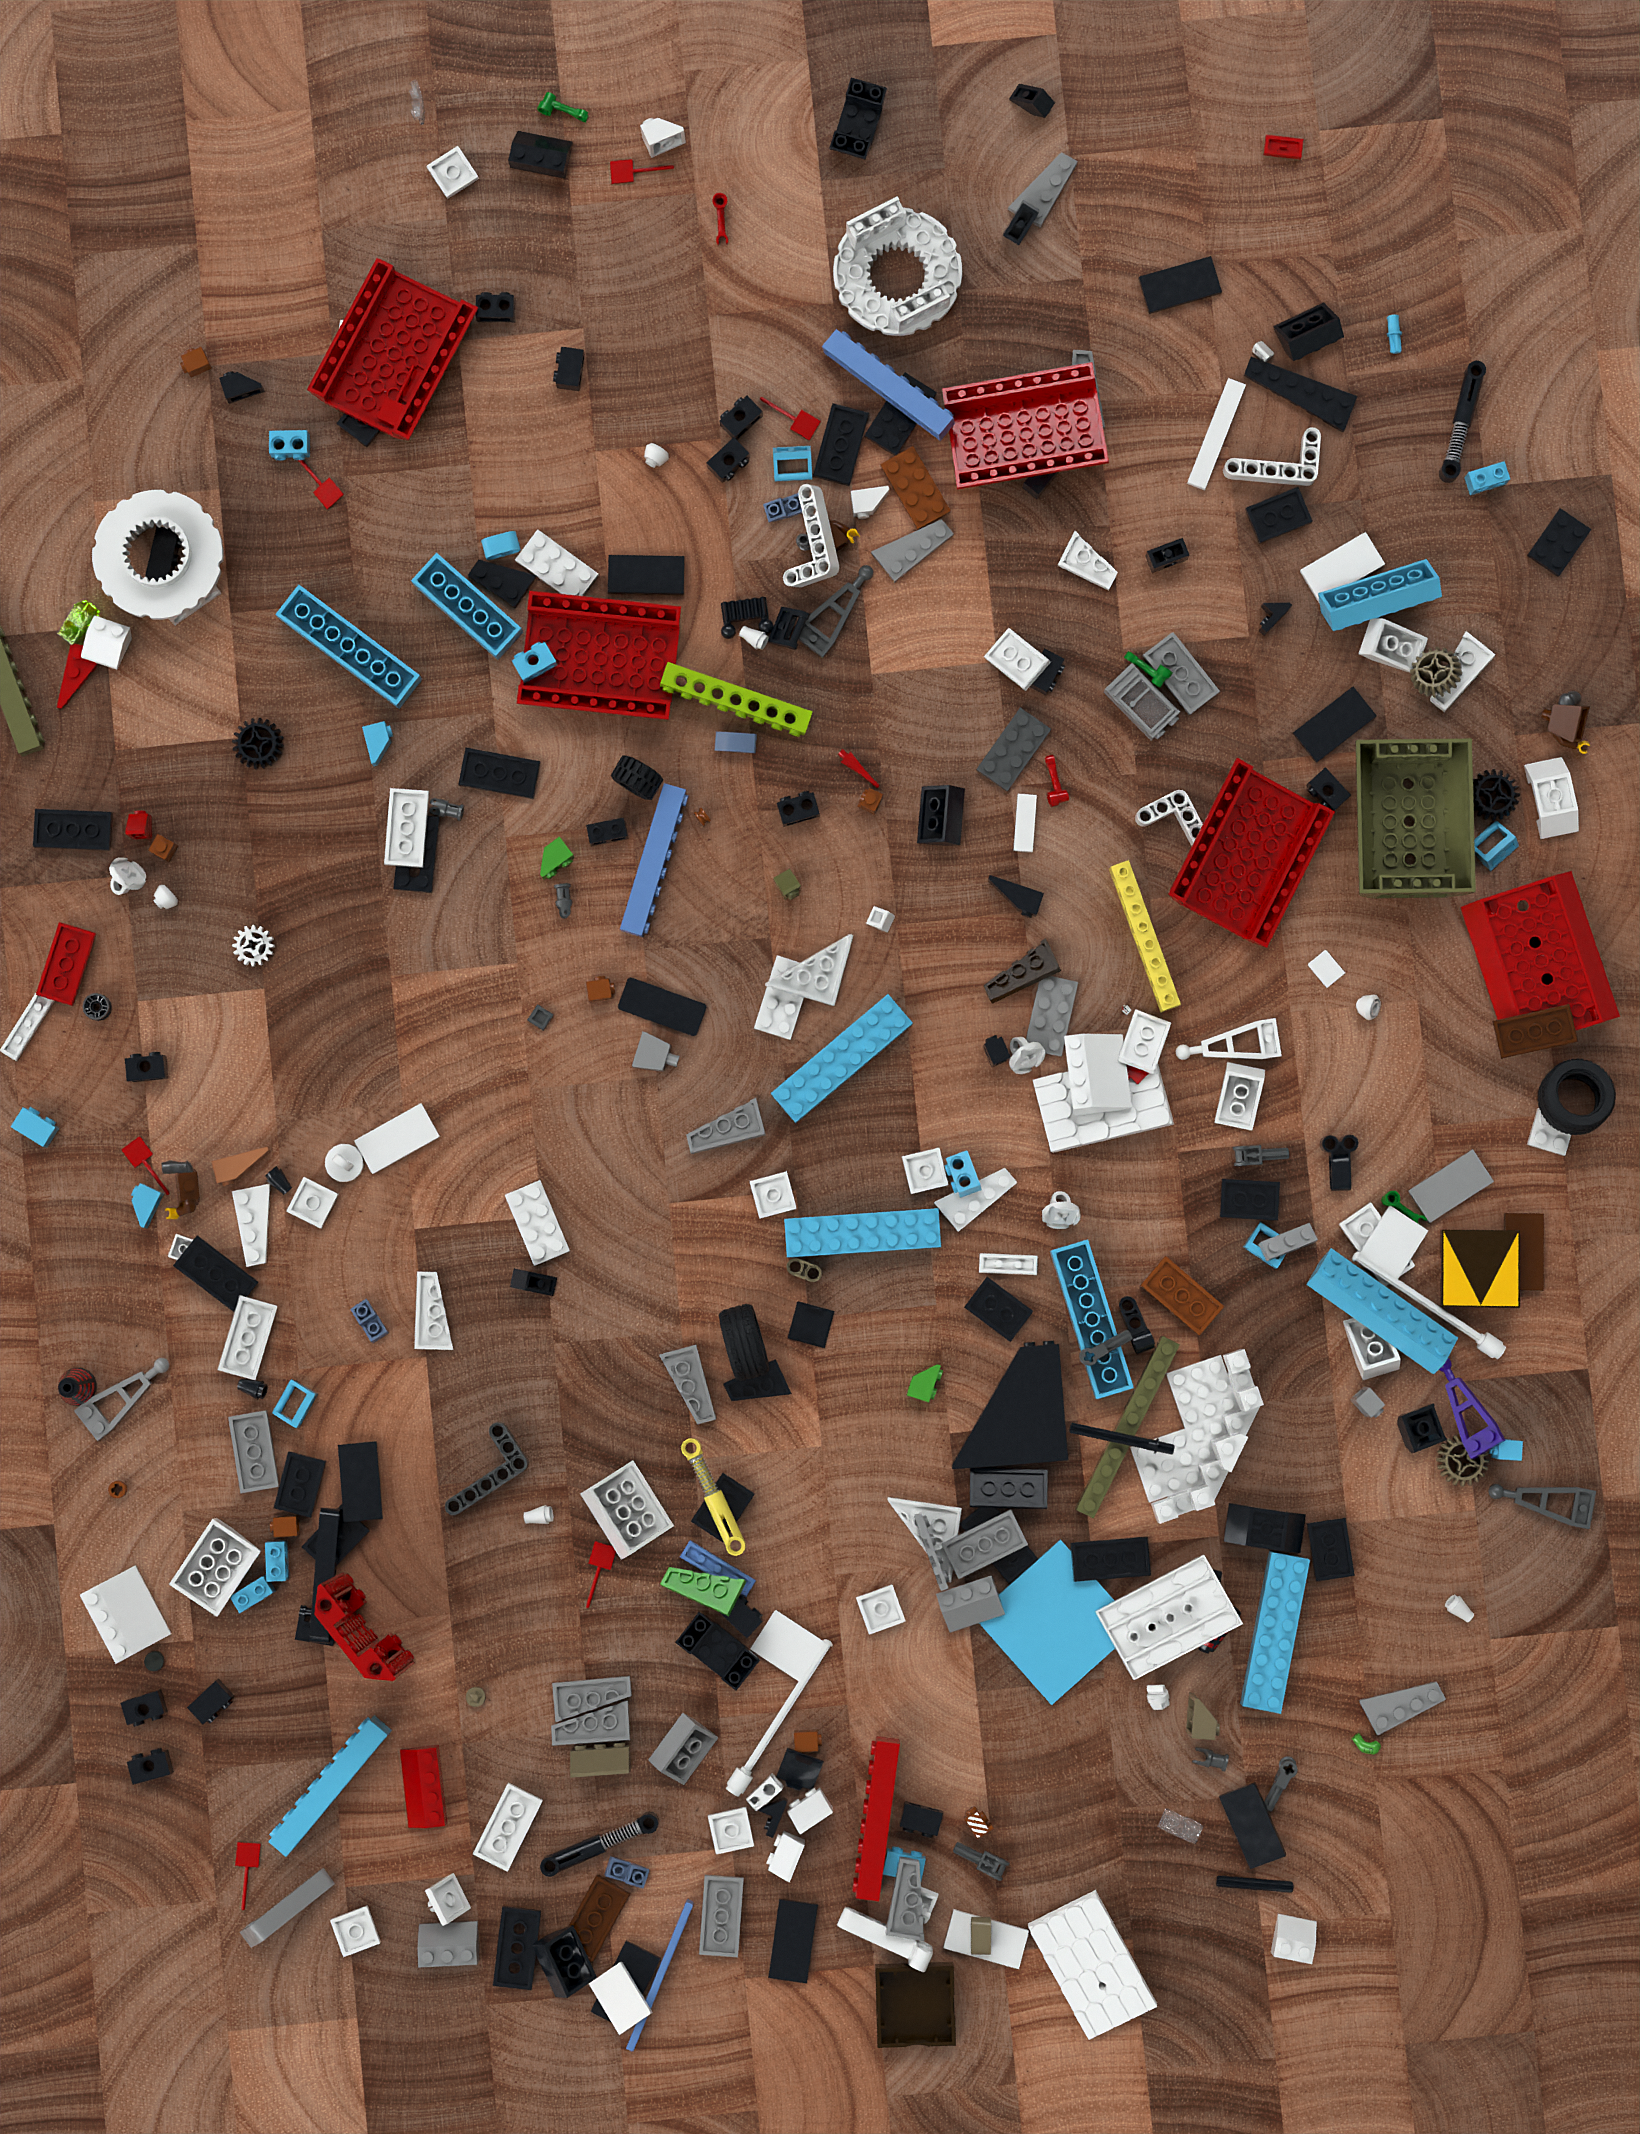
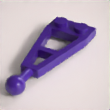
[1439,1358,1506,1459]

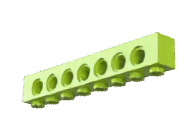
[660,662,813,737]

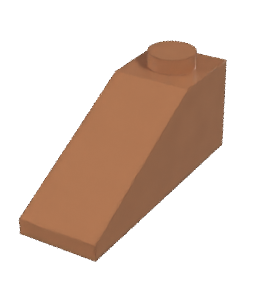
[211,1147,271,1187]

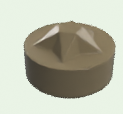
[466,1687,486,1707]

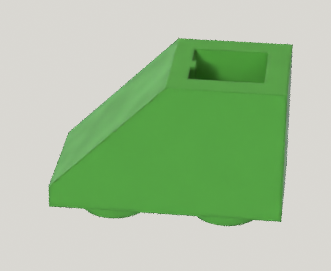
[540,836,574,879]
[906,1364,943,1402]

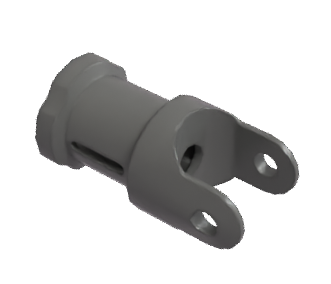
[429,798,464,821]
[554,883,573,919]
[1192,1747,1229,1772]

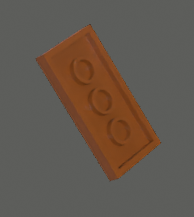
[880,446,951,530]
[1140,1256,1224,1336]

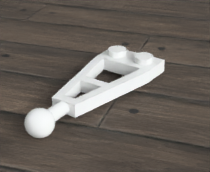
[1176,1018,1282,1060]

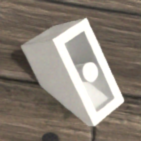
[851,486,889,519]

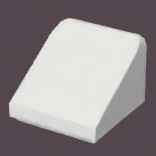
[1252,341,1274,362]
[866,906,895,932]

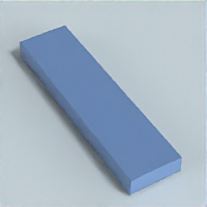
[680,1540,756,1597]

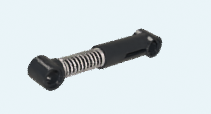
[1439,360,1486,483]
[540,1811,659,1877]

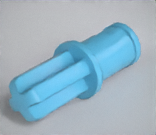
[1387,315,1402,354]

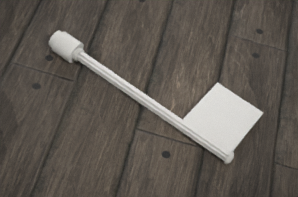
[1352,1206,1506,1359]
[726,1610,833,1797]

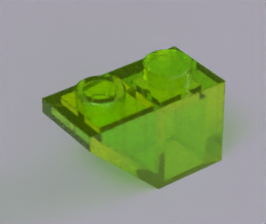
[57,600,101,645]

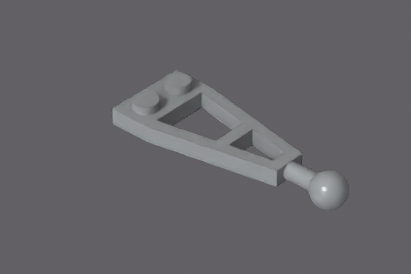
[74,1358,170,1441]

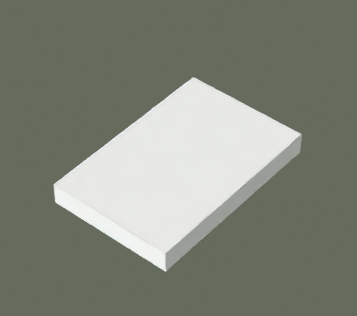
[984,628,1050,691]
[1117,1009,1171,1074]
[589,1962,653,2035]

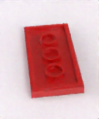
[36,922,96,1006]

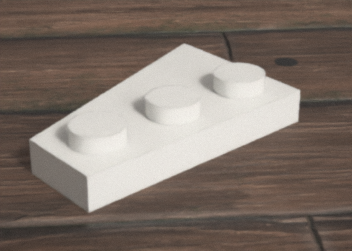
[1058,531,1118,591]

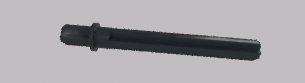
[1069,1423,1175,1455]

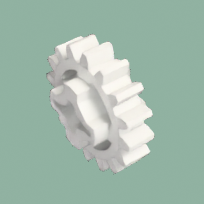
[232,925,275,967]

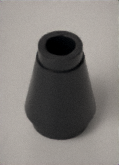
[265,1166,292,1195]
[237,1379,268,1400]

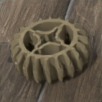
[1410,647,1462,698]
[1436,1435,1489,1487]

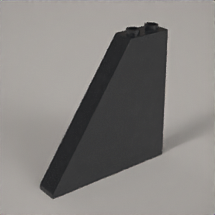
[952,1340,1068,1469]

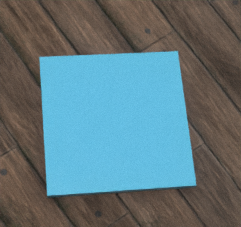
[979,1540,1115,1705]

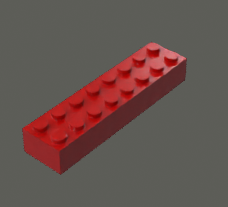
[852,1736,900,1901]

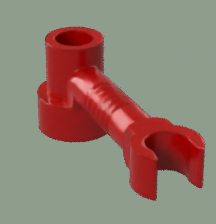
[712,193,729,246]
[1045,755,1069,807]

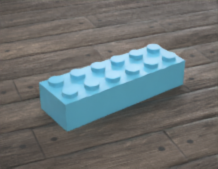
[411,553,523,660]
[1318,559,1442,631]

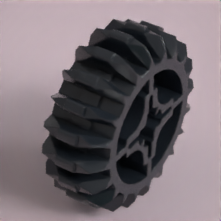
[232,718,284,770]
[1473,769,1520,821]

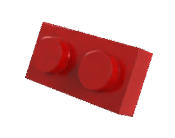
[1263,135,1304,160]

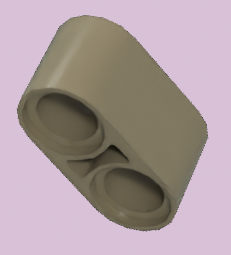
[786,1258,822,1282]
[971,1917,991,1955]

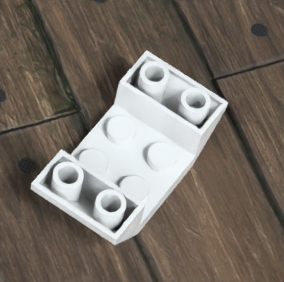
[1524,757,1579,839]

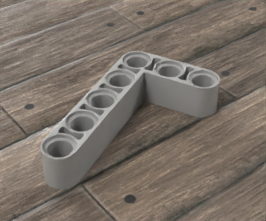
[240,1868,335,1948]

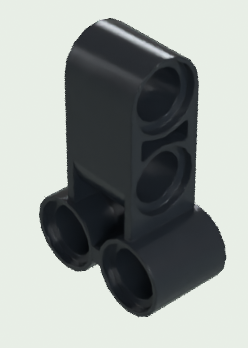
[1319,1135,1359,1191]
[1119,1296,1155,1355]

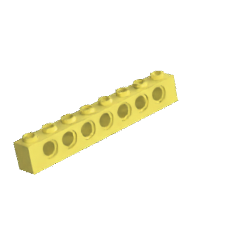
[1109,860,1181,1012]

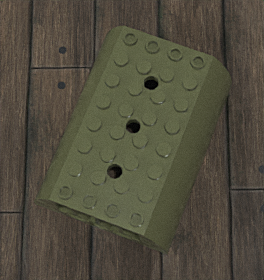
[1355,738,1476,899]

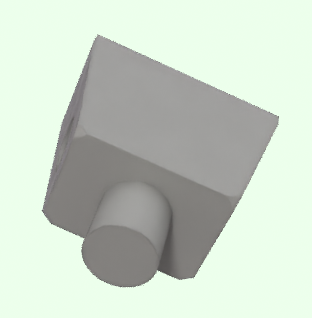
[632,1031,680,1072]

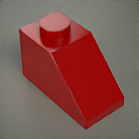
[125,810,152,839]

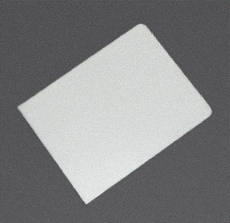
[1308,950,1345,988]

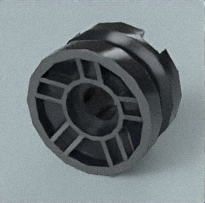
[82,993,112,1021]

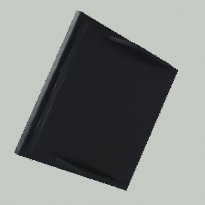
[788,1301,834,1348]
[776,1748,824,1791]

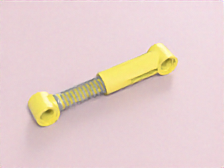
[681,1438,746,1556]

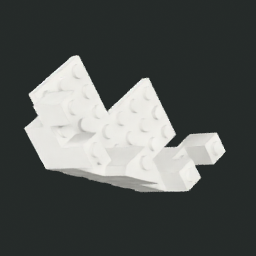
[1130,1349,1264,1524]

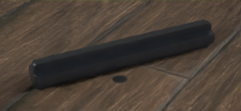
[1216,1876,1294,1893]

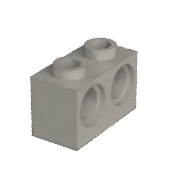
[1350,1387,1385,1418]

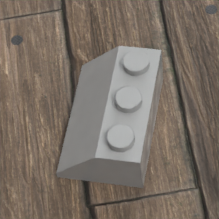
[936,1576,1005,1633]
[648,1713,718,1785]
[417,1921,479,1968]

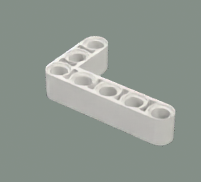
[1223,427,1321,486]
[783,484,839,587]
[1135,790,1203,846]
[837,1906,933,1972]

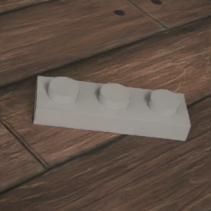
[1258,1223,1318,1261]

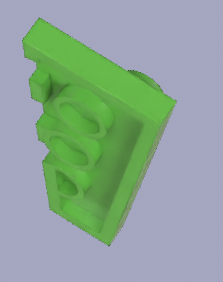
[660,1567,746,1616]

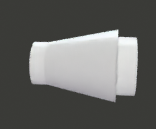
[739,626,769,650]
[524,1505,554,1524]
[1445,1595,1474,1622]

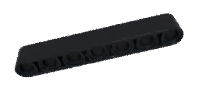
[309,1508,341,1644]

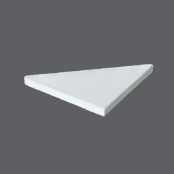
[765,934,853,1006]
[887,1497,962,1582]

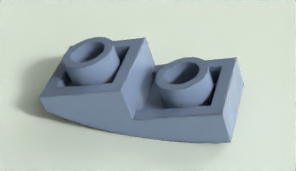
[763,493,802,523]
[715,731,757,753]
[350,1299,389,1343]
[604,1856,649,1889]

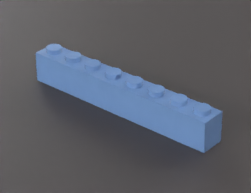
[822,329,955,441]
[620,783,689,937]

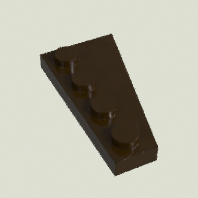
[983,938,1061,1004]

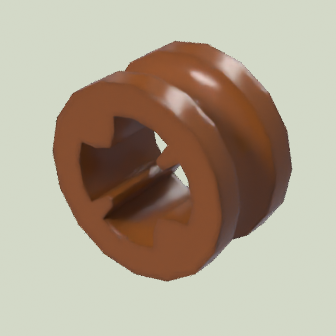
[694,807,711,827]
[108,1481,127,1498]

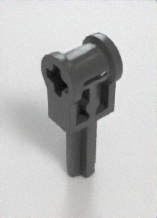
[1233,1145,1289,1166]
[1079,1330,1133,1366]
[1264,1756,1298,1812]
[953,1842,1010,1881]

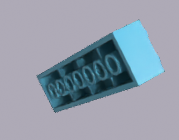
[275,584,422,709]
[771,994,913,1123]
[784,1208,941,1258]
[1050,1239,1134,1399]
[1306,1248,1458,1374]
[1240,1551,1310,1714]
[268,1715,392,1857]

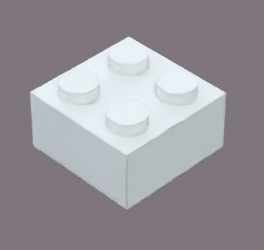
[168,1234,193,1260]

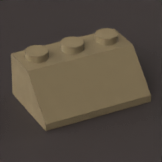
[1186,1692,1220,1740]
[570,1742,631,1778]

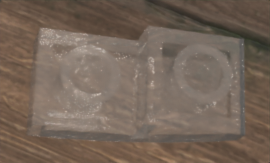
[409,80,425,125]
[1157,1808,1203,1844]

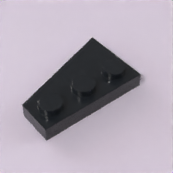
[468,559,537,608]
[723,1359,792,1401]

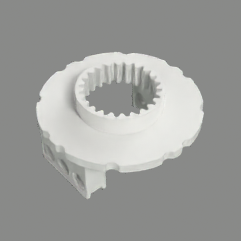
[833,196,962,336]
[92,490,224,625]

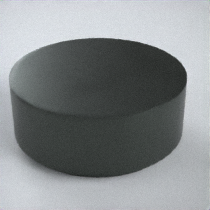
[144,1651,165,1671]

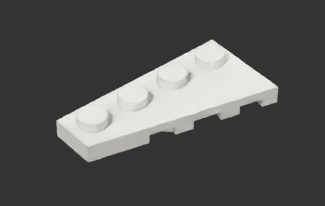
[1430,631,1495,713]
[934,1168,1017,1232]
[232,1184,271,1267]
[414,1272,453,1350]

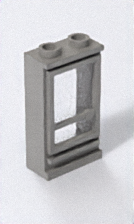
[1104,663,1180,741]

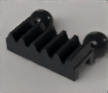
[721,597,774,639]

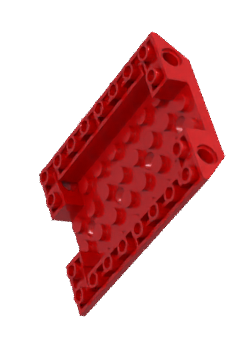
[1460,871,1620,1031]
[314,1572,415,1681]

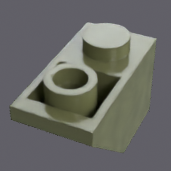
[773,868,801,900]

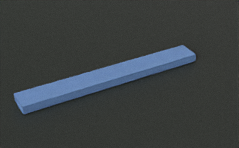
[626,1899,694,2051]

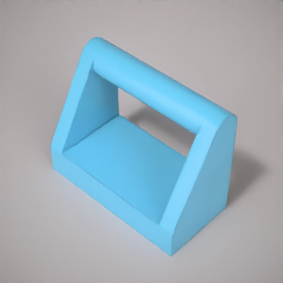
[773,446,812,482]
[1474,820,1519,871]
[1243,1222,1286,1269]
[272,1379,318,1428]

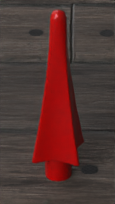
[838,749,879,788]

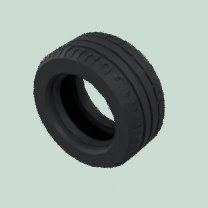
[1537,1058,1616,1135]
[719,1304,769,1381]

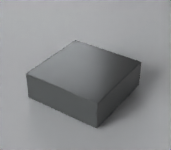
[527,1004,554,1031]

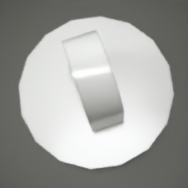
[109,858,146,895]
[1009,1037,1046,1074]
[325,1144,364,1182]
[1042,1191,1081,1229]

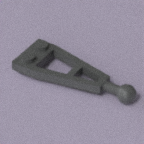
[798,565,874,658]
[1488,1484,1596,1529]

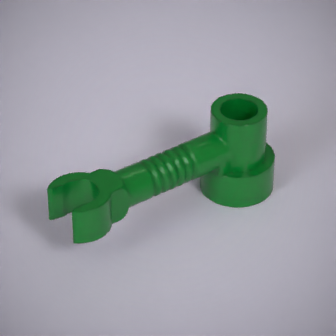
[537,92,588,122]
[1124,651,1173,688]
[1381,1191,1427,1226]

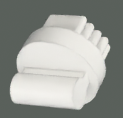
[1147,1685,1170,1710]

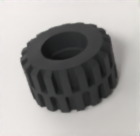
[611,755,663,800]

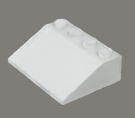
[1064,1034,1132,1116]
[581,1461,674,1560]
[169,1518,261,1617]
[80,1565,172,1664]

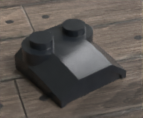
[1397,1403,1447,1453]

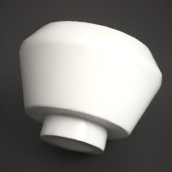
[644,443,669,468]
[153,885,178,909]
[1356,995,1381,1020]

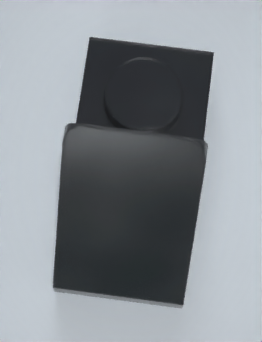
[1259,602,1292,636]
[759,1797,788,1838]

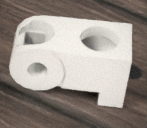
[746,1773,784,1811]

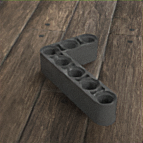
[445,1422,529,1515]

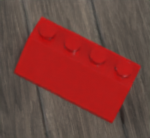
[400,1745,447,1828]

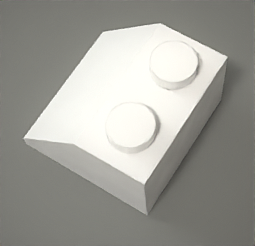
[640,118,686,158]
[81,615,132,670]
[787,1788,833,1834]
[766,1831,805,1882]
[1271,1914,1317,1964]

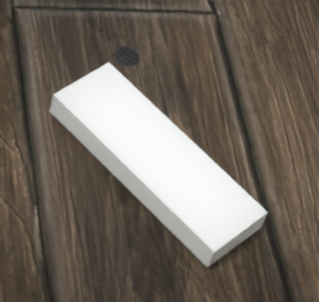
[1013,794,1037,853]
[979,1253,1038,1275]

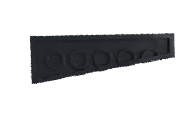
[1244,357,1357,432]

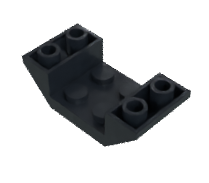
[829,77,887,160]
[1224,1503,1306,1553]
[675,1612,760,1691]

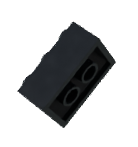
[508,131,573,179]
[1273,302,1344,361]
[917,785,965,846]
[532,1925,597,1998]

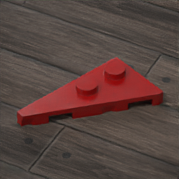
[57,643,98,709]

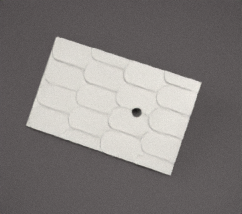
[1033,1063,1174,1153]
[1095,1555,1243,1680]
[1028,1890,1157,2040]

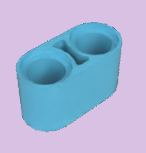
[481,531,521,560]

